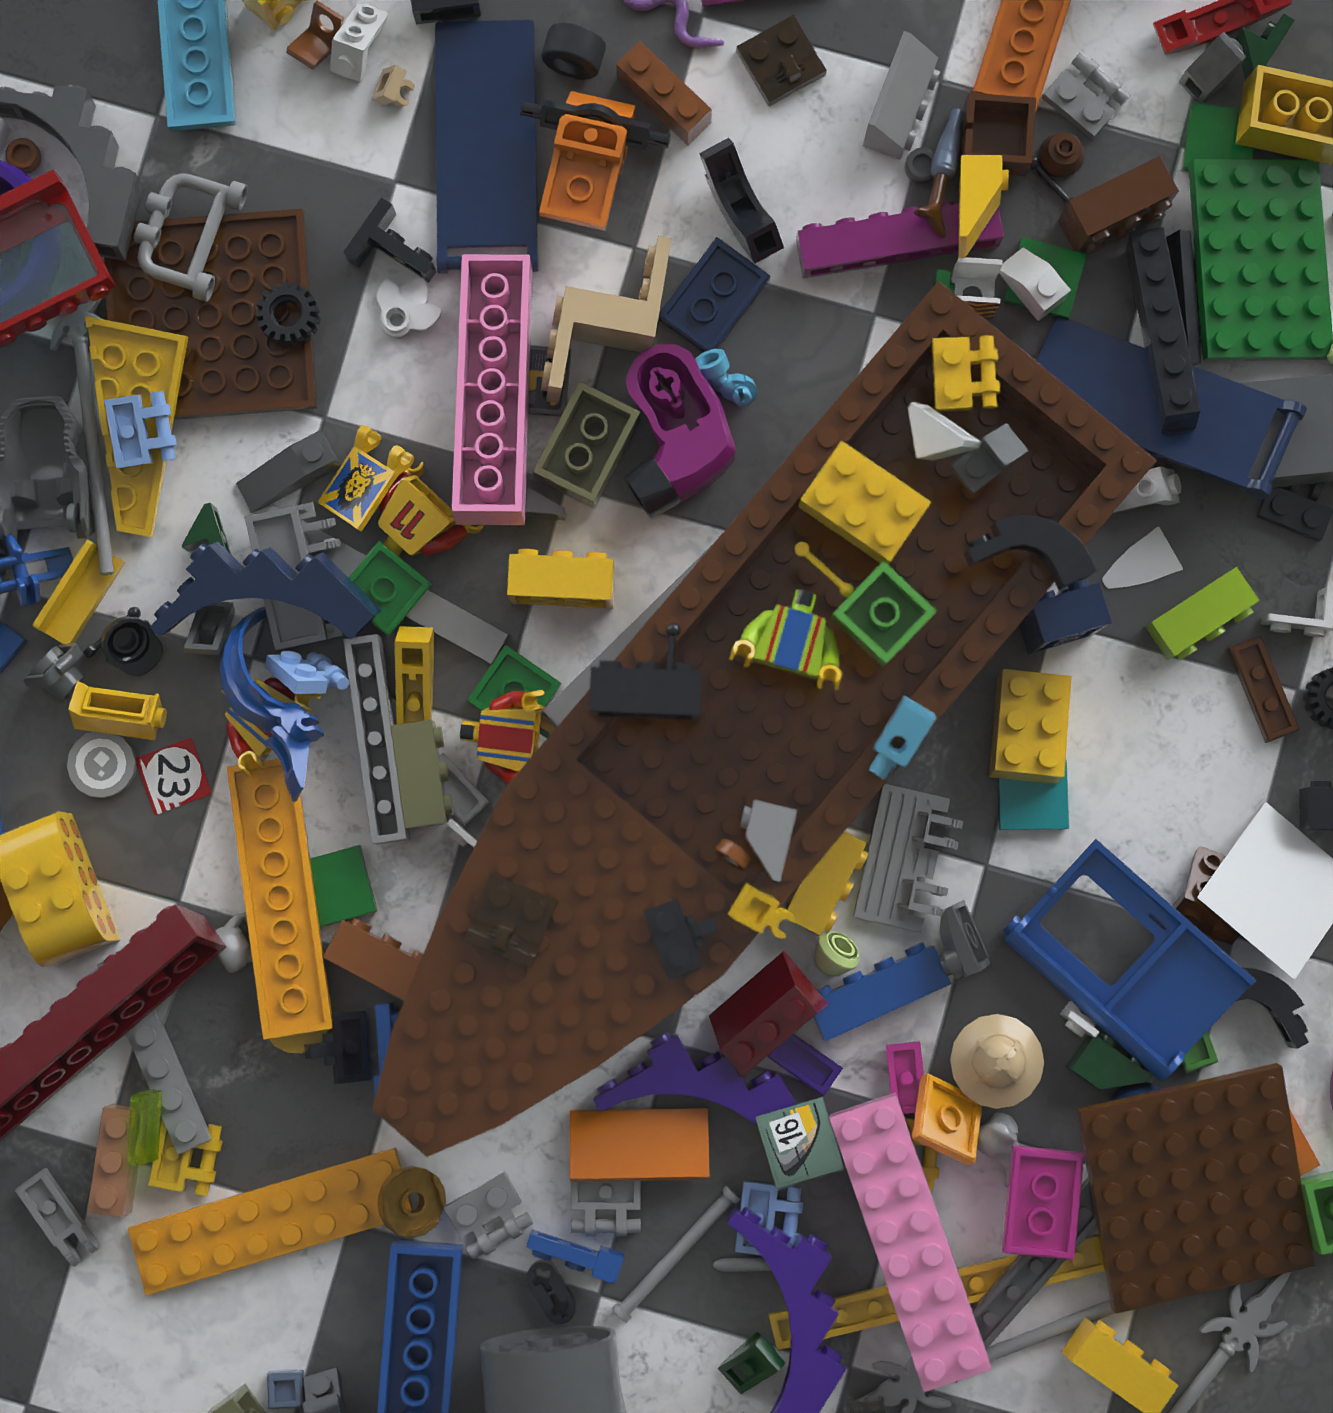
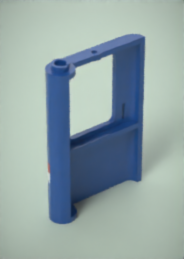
[1003,839,1257,1082]

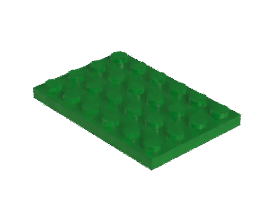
[1188,159,1333,361]

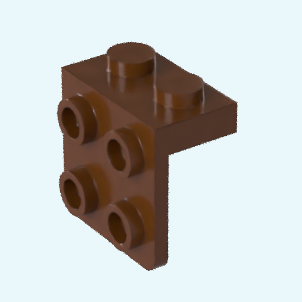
[1172,846,1241,945]

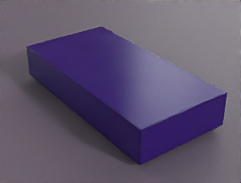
[767,1034,843,1097]

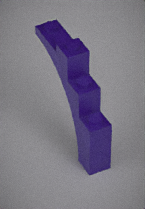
[593,1032,796,1126]
[727,1207,846,1413]

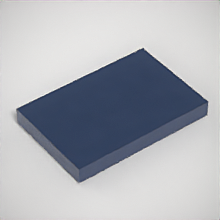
[658,237,771,352]

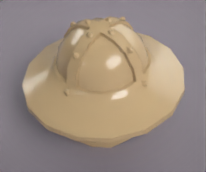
[950,1014,1044,1109]

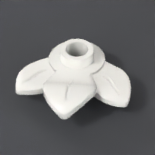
[377,278,442,337]

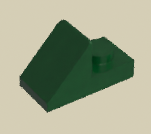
[1235,13,1295,80]
[182,503,232,555]
[717,1332,786,1394]

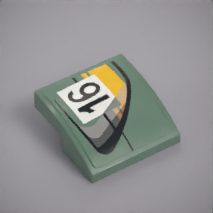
[755,1097,844,1190]

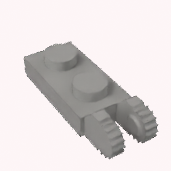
[15,1167,99,1266]

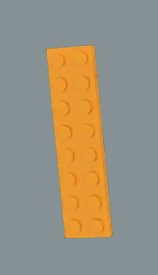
[227,759,333,1040]
[127,1147,413,1296]

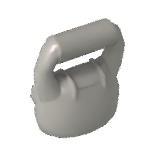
[215,912,253,973]

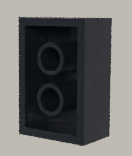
[589,660,702,721]

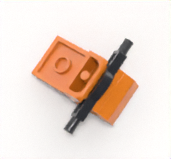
[520,91,671,231]

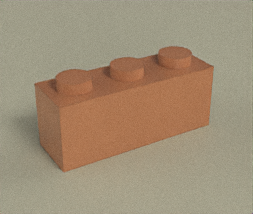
[87,1104,147,1217]

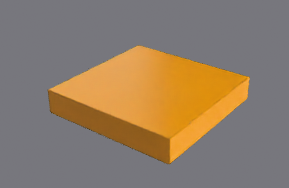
[912,1073,982,1166]

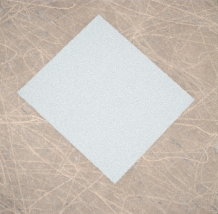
[1197,802,1333,980]

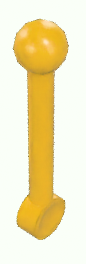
[795,542,854,597]

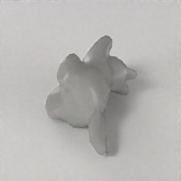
[977,1112,1029,1187]

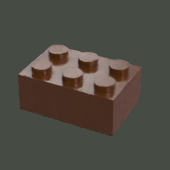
[1058,156,1179,255]

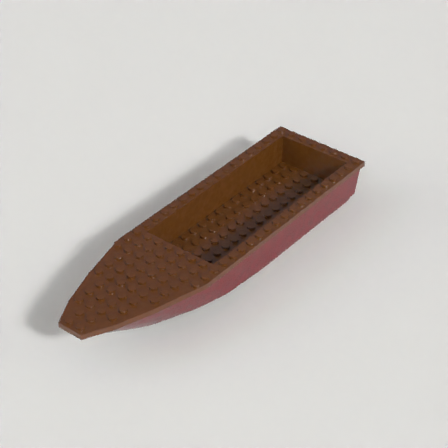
[372,281,1157,1157]

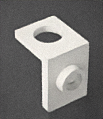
[1060,1001,1099,1038]

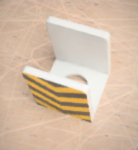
[951,258,1003,319]

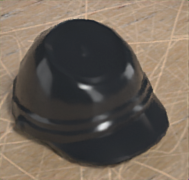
[101,616,163,676]

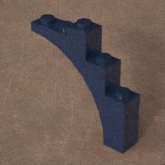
[150,542,381,639]

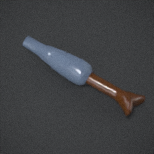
[914,108,963,237]

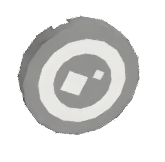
[67,732,137,798]

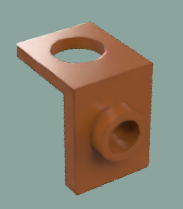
[286,0,344,70]

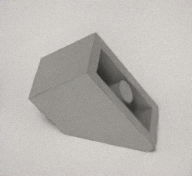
[740,800,797,882]

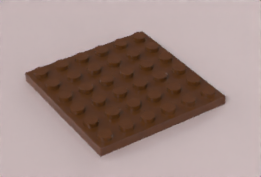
[104,209,317,420]
[1076,1063,1315,1314]

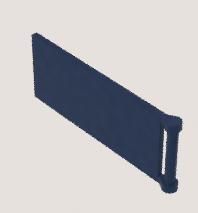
[435,20,538,274]
[1036,316,1307,499]

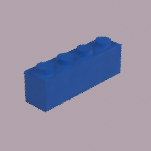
[814,942,952,1042]

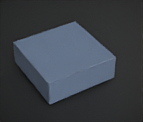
[267,1370,305,1409]

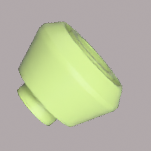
[814,932,859,976]

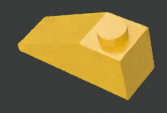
[958,155,1009,258]
[395,626,434,725]

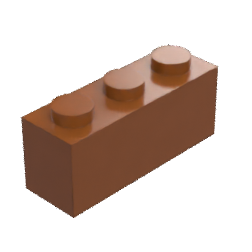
[616,41,712,145]
[323,917,424,1001]

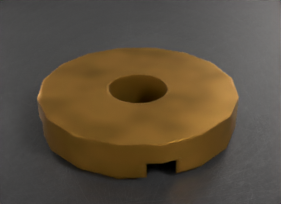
[377,1166,446,1238]

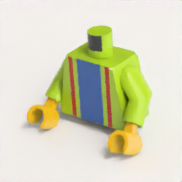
[729,590,841,690]

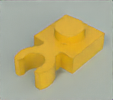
[728,883,796,939]

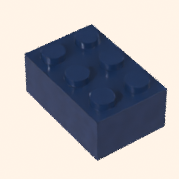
[1019,580,1112,655]

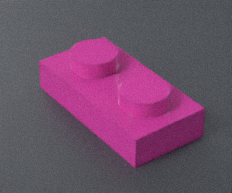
[886,1041,924,1114]

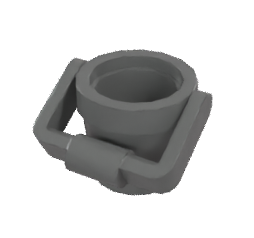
[23,643,85,702]

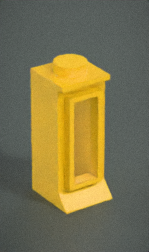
[68,680,167,740]

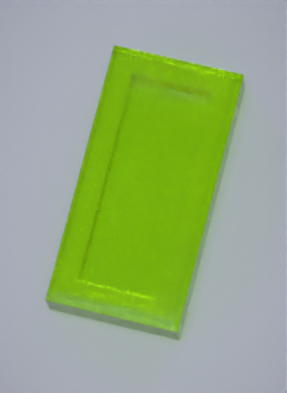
[127,1089,162,1166]

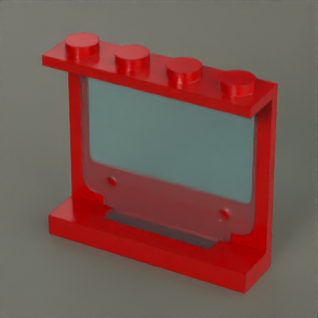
[0,169,116,347]

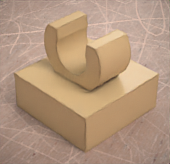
[371,65,415,107]

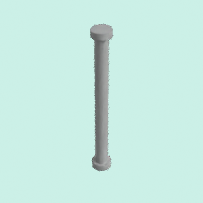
[612,1185,741,1323]

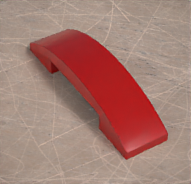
[1153,0,1292,55]

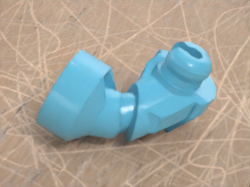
[695,349,757,407]

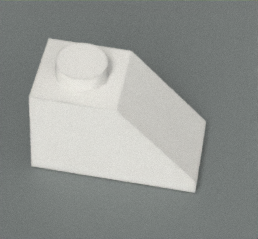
[999,248,1071,321]

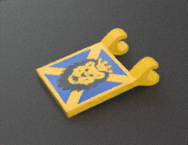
[318,425,414,532]

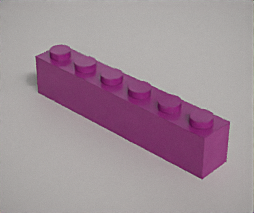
[796,201,1004,279]

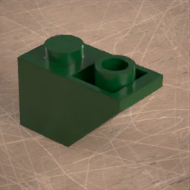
[1066,1032,1152,1090]

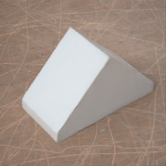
[908,402,982,461]

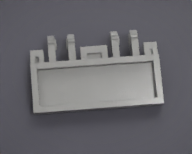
[244,502,344,650]
[853,784,963,932]

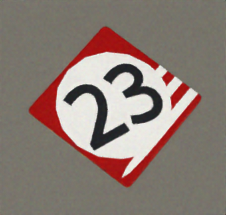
[136,738,212,815]

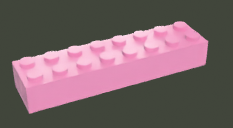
[452,254,533,525]
[829,1092,992,1392]

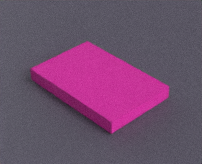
[1002,1145,1084,1260]

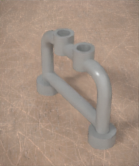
[134,173,248,302]

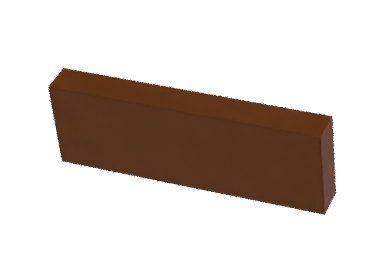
[1227,636,1300,743]

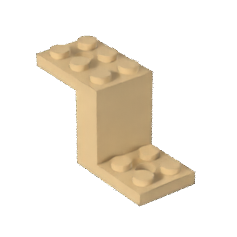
[541,236,672,404]

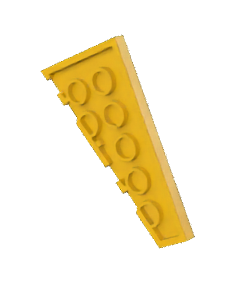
[84,315,188,537]

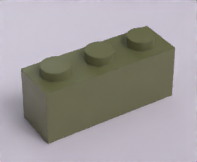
[391,720,454,829]

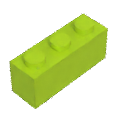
[1145,567,1260,660]

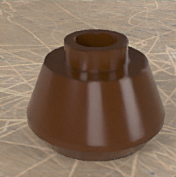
[1039,132,1085,177]

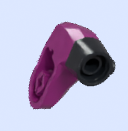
[624,344,736,518]

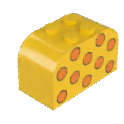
[0,811,120,967]

